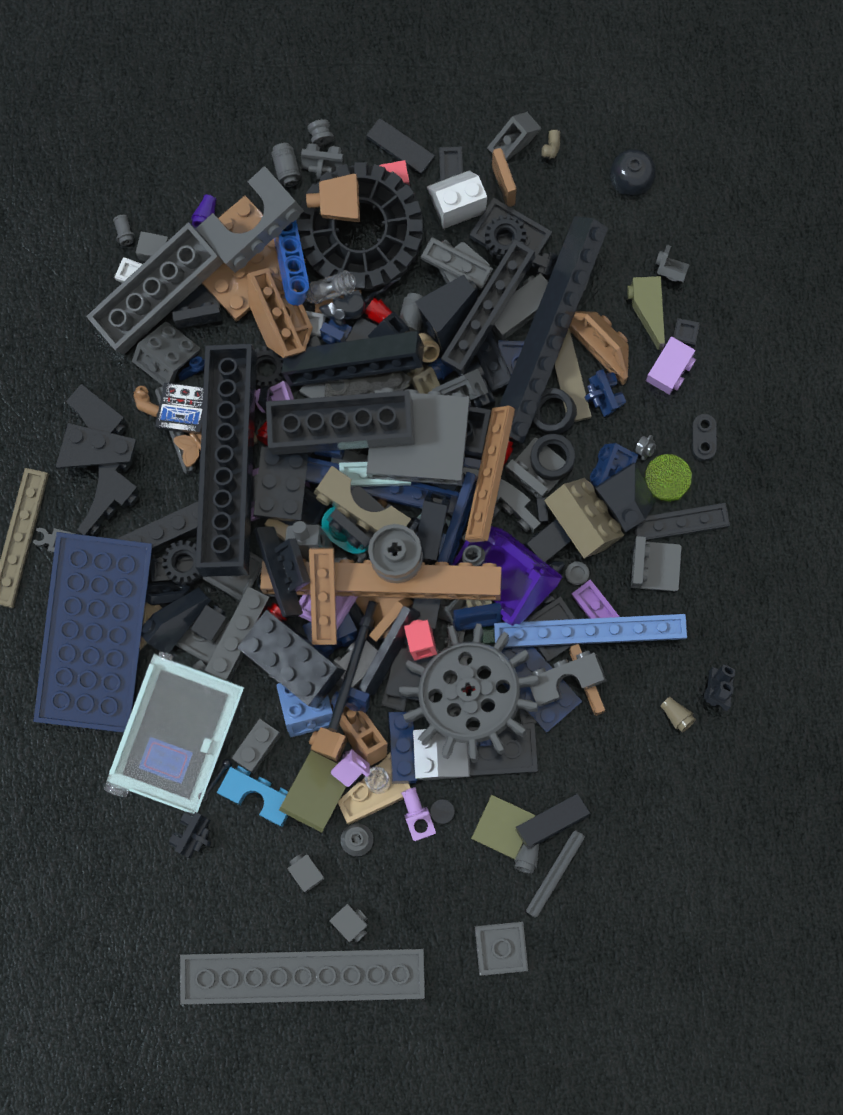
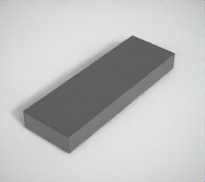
[421,238,493,290]

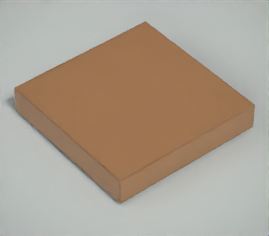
[492,148,516,207]

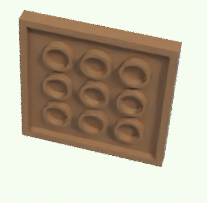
[201,196,306,322]

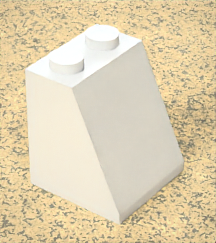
[427,171,487,229]

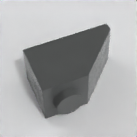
[487,112,542,161]

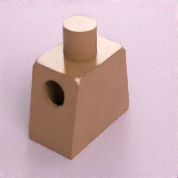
[306,174,360,222]

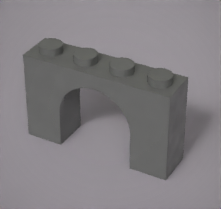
[196,166,304,273]

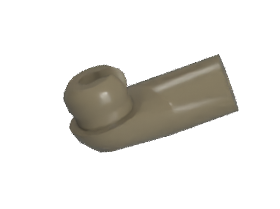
[542,130,560,159]

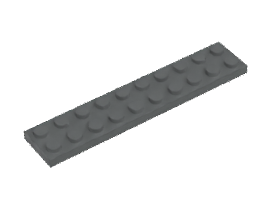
[180,949,425,1004]

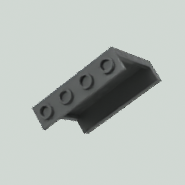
[366,388,471,486]

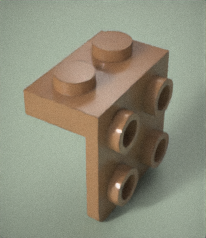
[356,597,414,641]

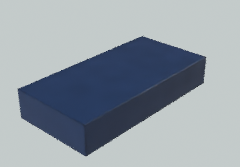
[453,603,502,631]

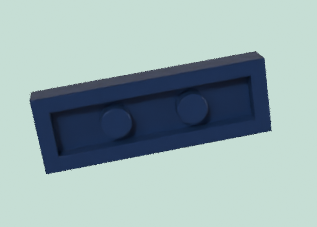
[388,712,417,784]

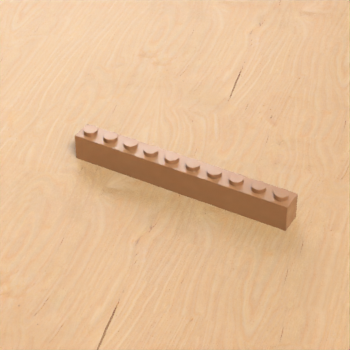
[260,559,502,601]

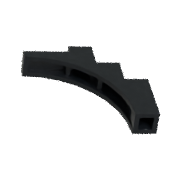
[66,384,140,536]

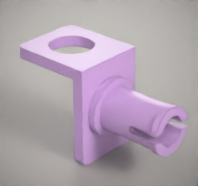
[331,749,370,787]
[401,787,436,841]

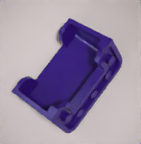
[453,526,562,626]

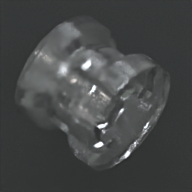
[365,767,390,794]

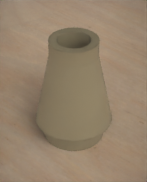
[661,697,696,732]

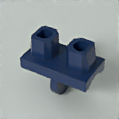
[584,369,626,417]

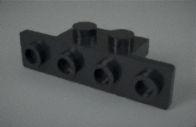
[254,526,310,617]

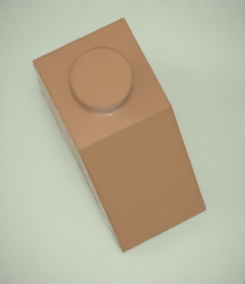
[309,727,348,762]

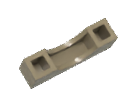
[314,466,411,534]

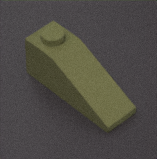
[627,276,665,350]

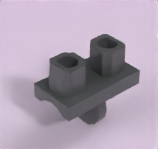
[301,143,343,180]

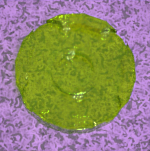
[645,454,692,501]

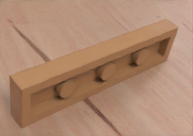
[309,548,337,645]

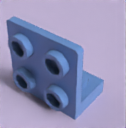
[277,683,333,738]

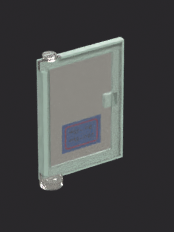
[104,651,244,814]

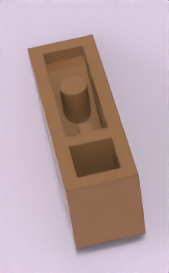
[330,699,387,766]

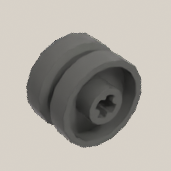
[368,524,423,584]

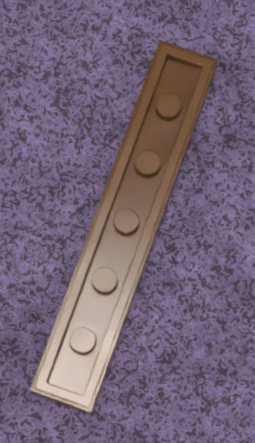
[465,406,515,542]

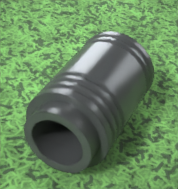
[271,143,301,187]
[400,293,424,333]

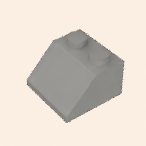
[413,729,470,780]

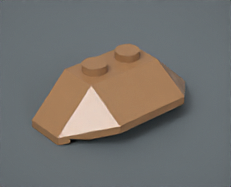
[247,268,313,358]
[569,311,629,385]

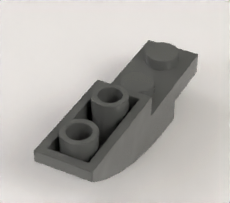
[463,467,541,534]

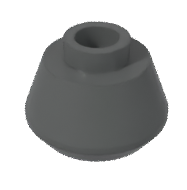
[341,823,373,856]

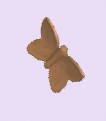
[173,433,201,467]

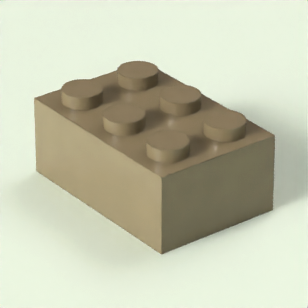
[544,478,624,558]

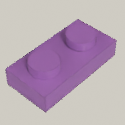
[571,580,620,619]

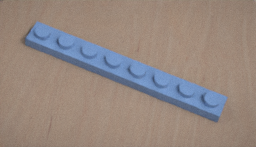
[494,614,687,648]

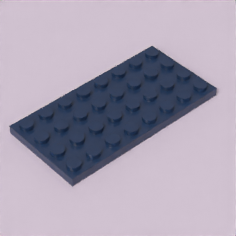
[33,532,153,732]

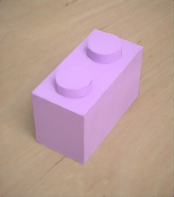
[646,336,696,395]

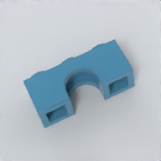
[217,766,289,827]

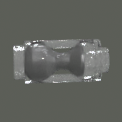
[306,270,356,304]

